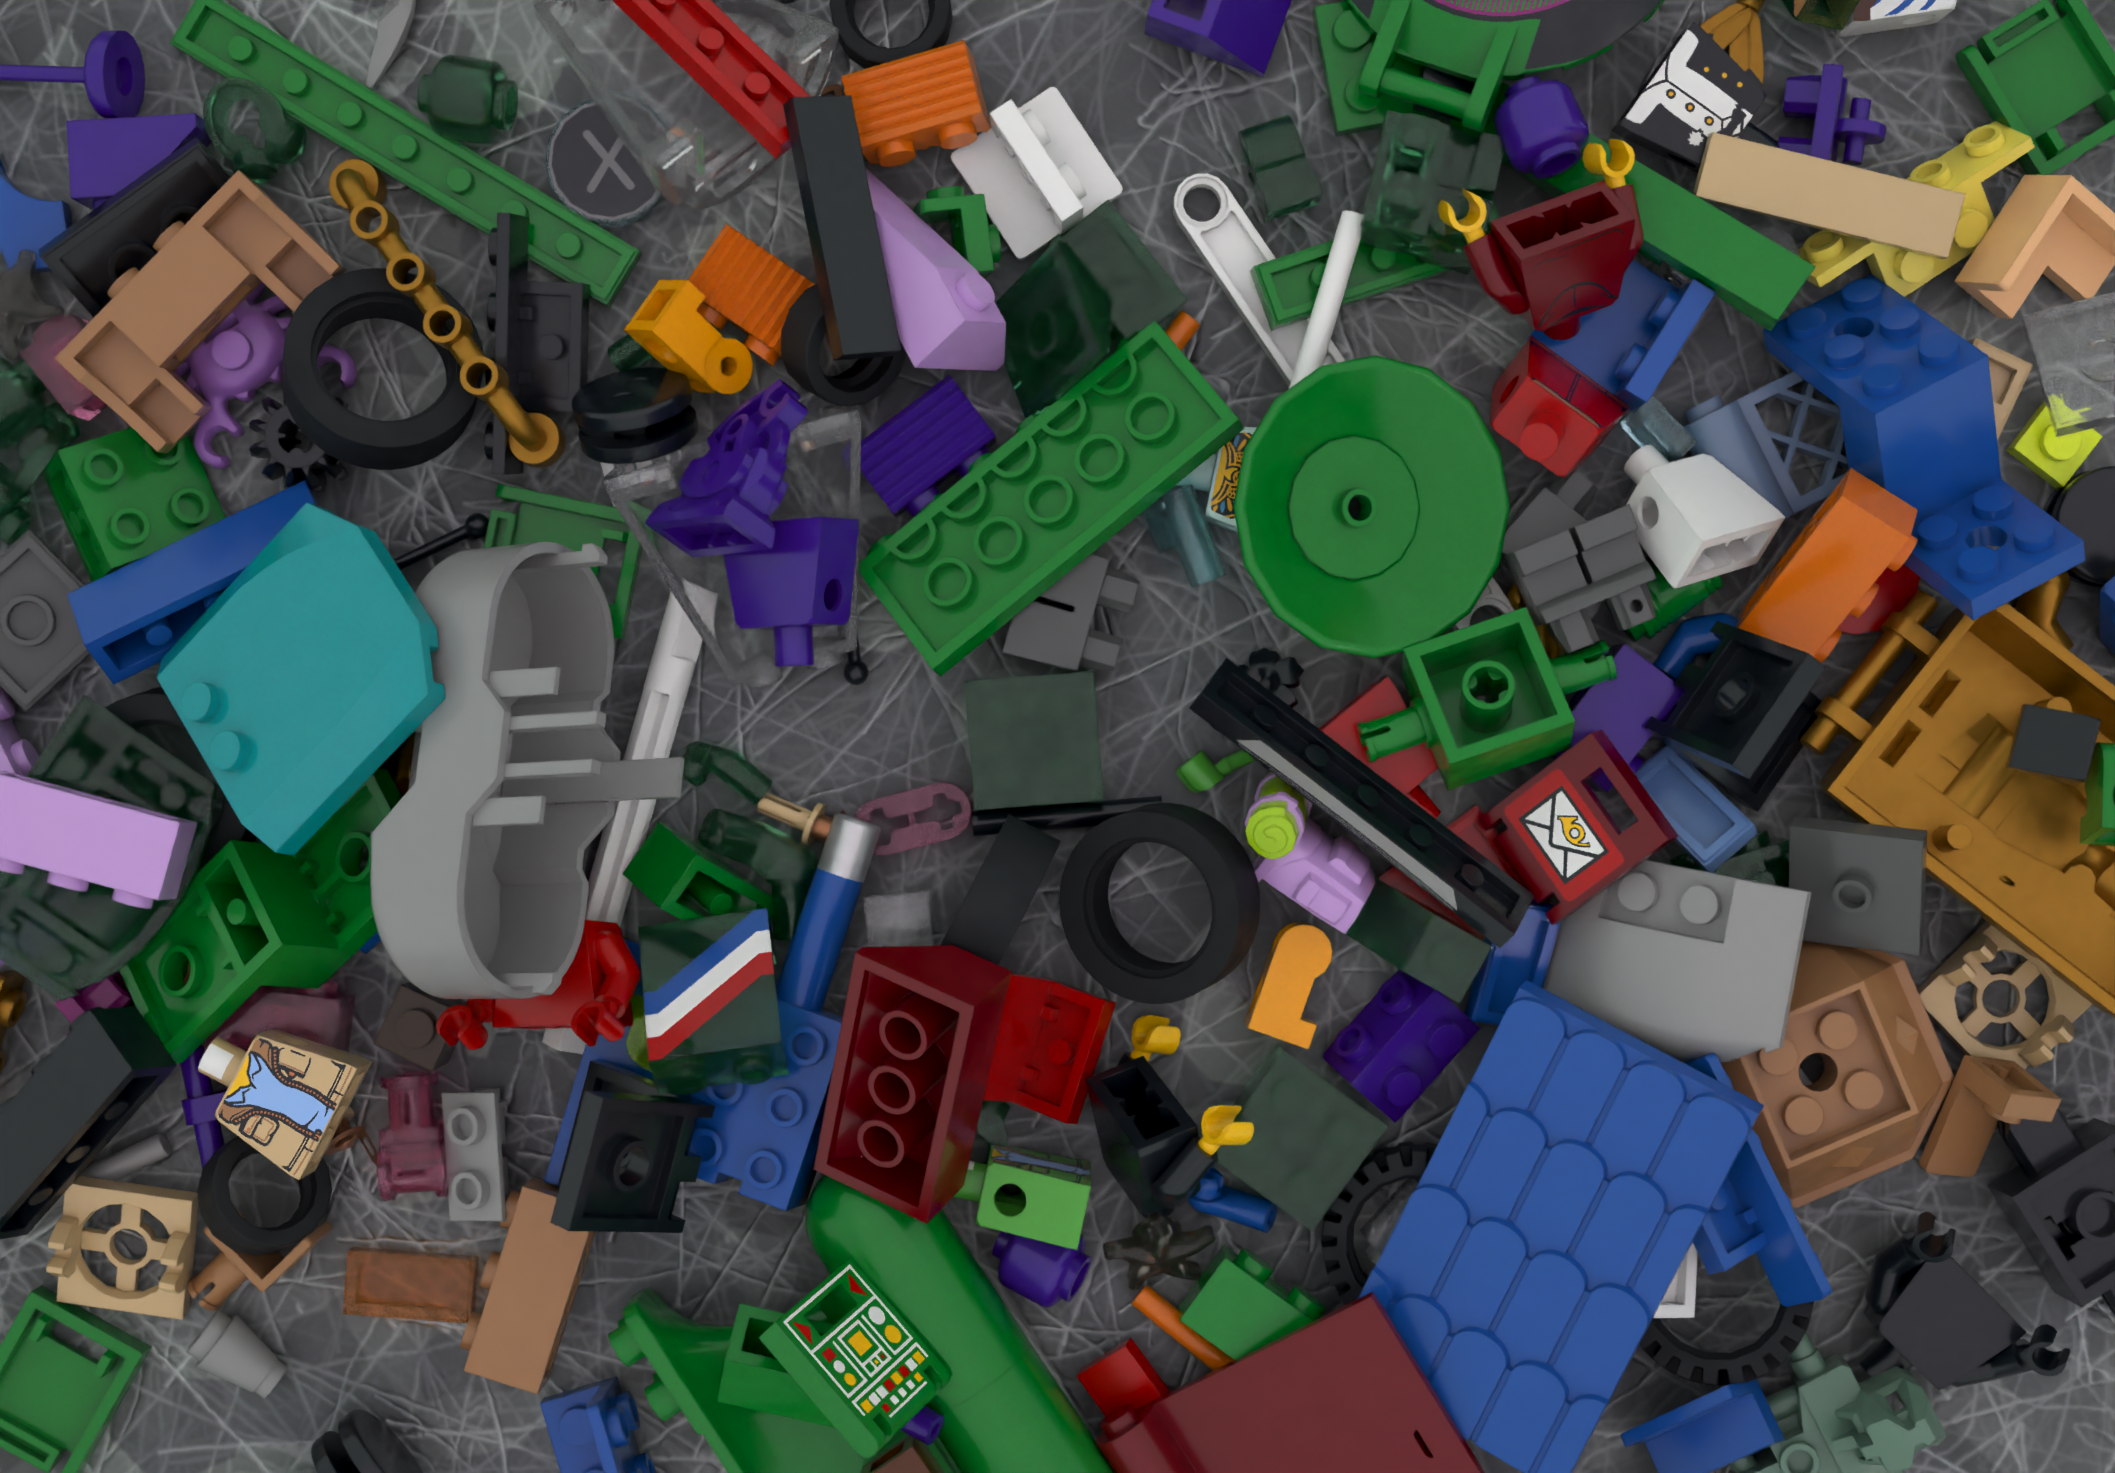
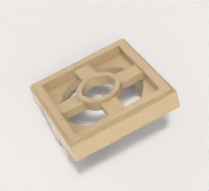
[1917,921,2092,1069]
[46,1176,199,1320]

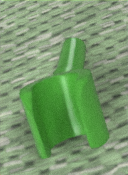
[1176,750,1256,793]

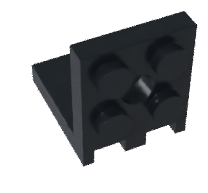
[1644,621,1826,812]
[550,1061,715,1233]

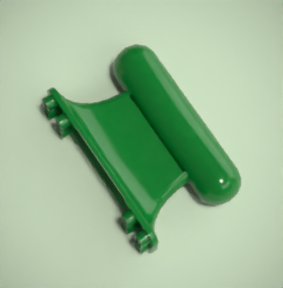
[608,1175,1115,1473]

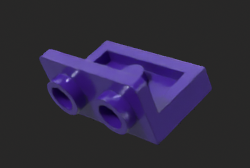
[1323,964,1480,1123]

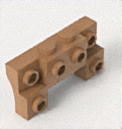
[55,170,346,453]

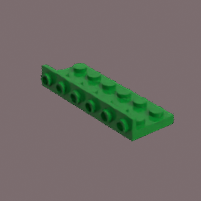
[855,320,1245,677]

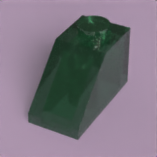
[1346,877,1492,1003]

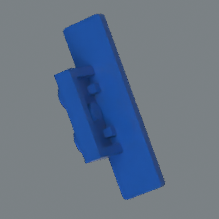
[1684,1053,1832,1307]

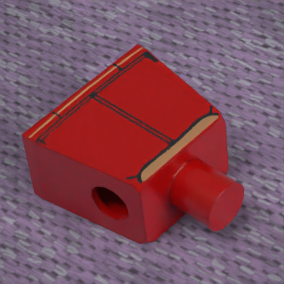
[1490,335,1629,478]

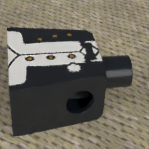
[1611,22,1778,173]

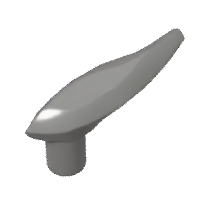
[365,0,416,90]

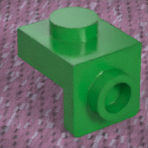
[912,186,1001,279]

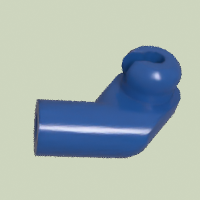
[1653,612,1738,682]
[1187,1167,1277,1233]

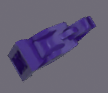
[645,379,808,557]

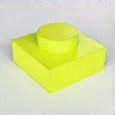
[2006,398,2103,489]

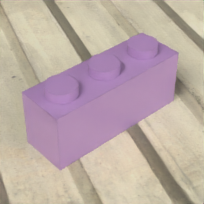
[0,771,197,909]

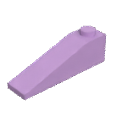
[865,167,1006,371]

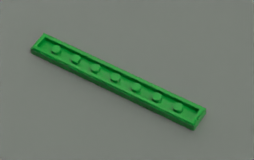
[170,0,642,308]

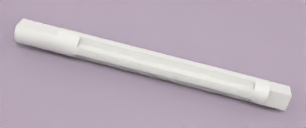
[542,583,715,1054]

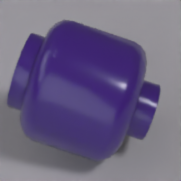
[1493,76,1589,179]
[992,1231,1092,1308]

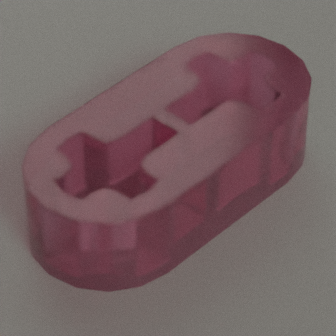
[855,782,972,856]

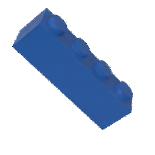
[67,480,321,685]

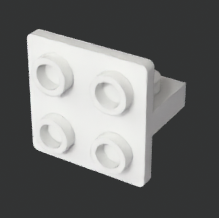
[951,87,1123,261]

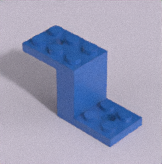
[1763,274,2086,621]

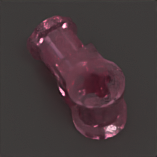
[377,1071,448,1201]

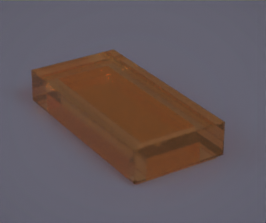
[343,1247,479,1323]

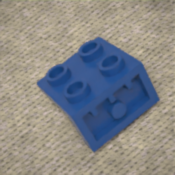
[1527,260,1716,411]
[540,1376,656,1473]

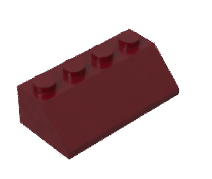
[813,945,1012,1224]

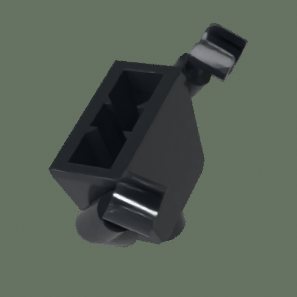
[1859,1212,2071,1390]

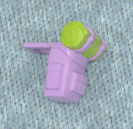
[1245,772,1375,934]

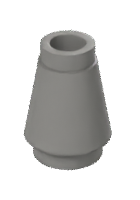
[186,1310,288,1399]

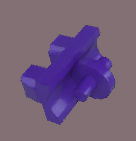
[1777,64,1887,165]

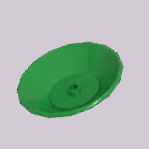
[1233,355,1510,659]

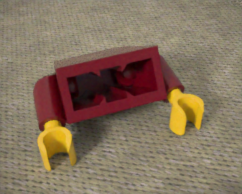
[1438,139,1644,340]

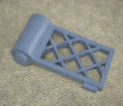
[1678,337,1864,520]

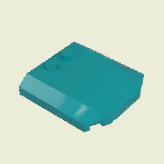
[156,502,446,856]

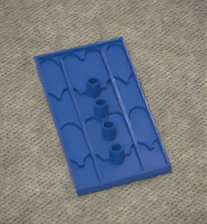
[1358,980,1764,1473]

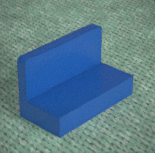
[1620,1379,1785,1473]

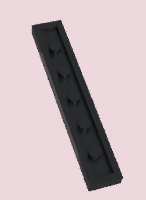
[1189,658,1535,948]

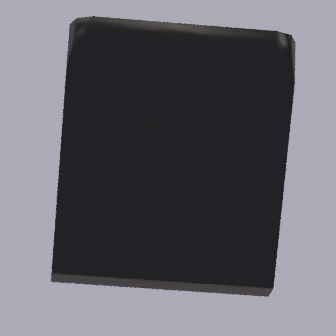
[2006,704,2101,785]

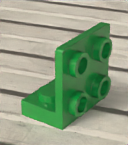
[42,427,226,582]

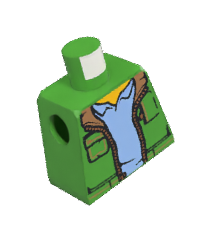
[953,1145,1091,1250]

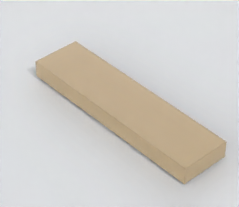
[1693,132,1966,259]

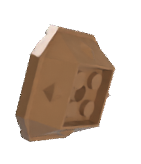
[1721,941,1955,1208]

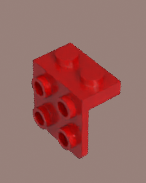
[983,973,1116,1124]

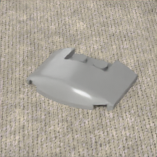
[1543,859,1811,1063]

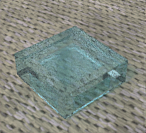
[1620,396,1697,462]

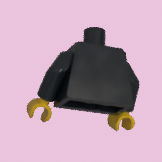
[1086,1015,1254,1220]

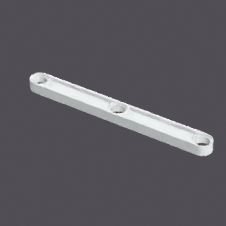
[1173,173,1515,631]

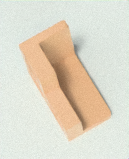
[1954,175,2115,319]

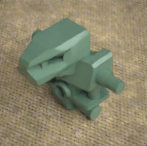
[1728,1333,1947,1473]

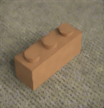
[460,1177,596,1394]

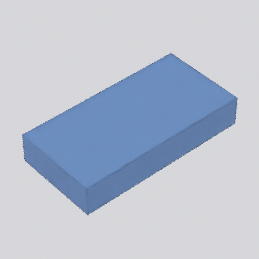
[1635,745,1758,872]

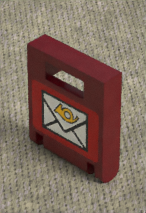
[1478,730,1679,926]

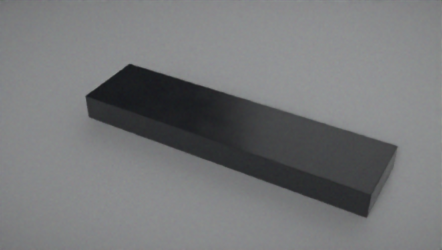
[783,96,901,361]

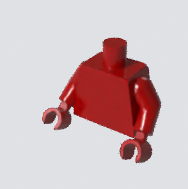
[436,920,641,1050]

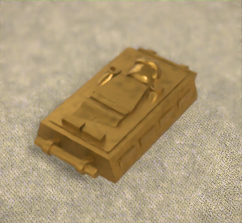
[1800,590,2115,1018]

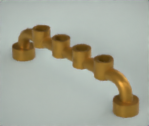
[329,159,566,468]

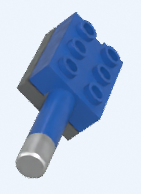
[689,813,881,1211]

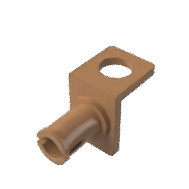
[187,1209,334,1311]

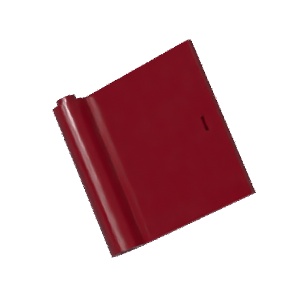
[1096,1292,1485,1473]

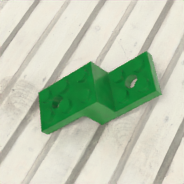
[114,768,402,1063]

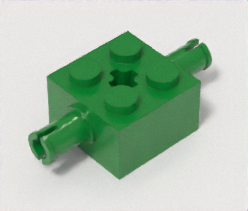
[1357,607,1617,791]

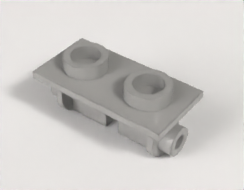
[441,1087,509,1222]

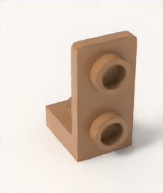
[1919,1055,2062,1177]

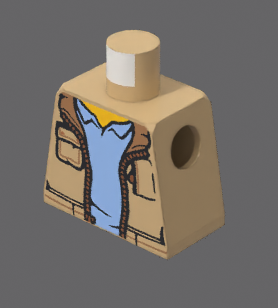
[198,1029,372,1180]

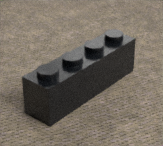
[0,1006,177,1239]

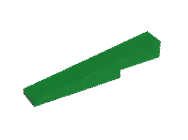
[1449,82,1816,332]

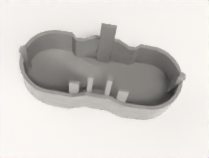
[370,542,685,999]

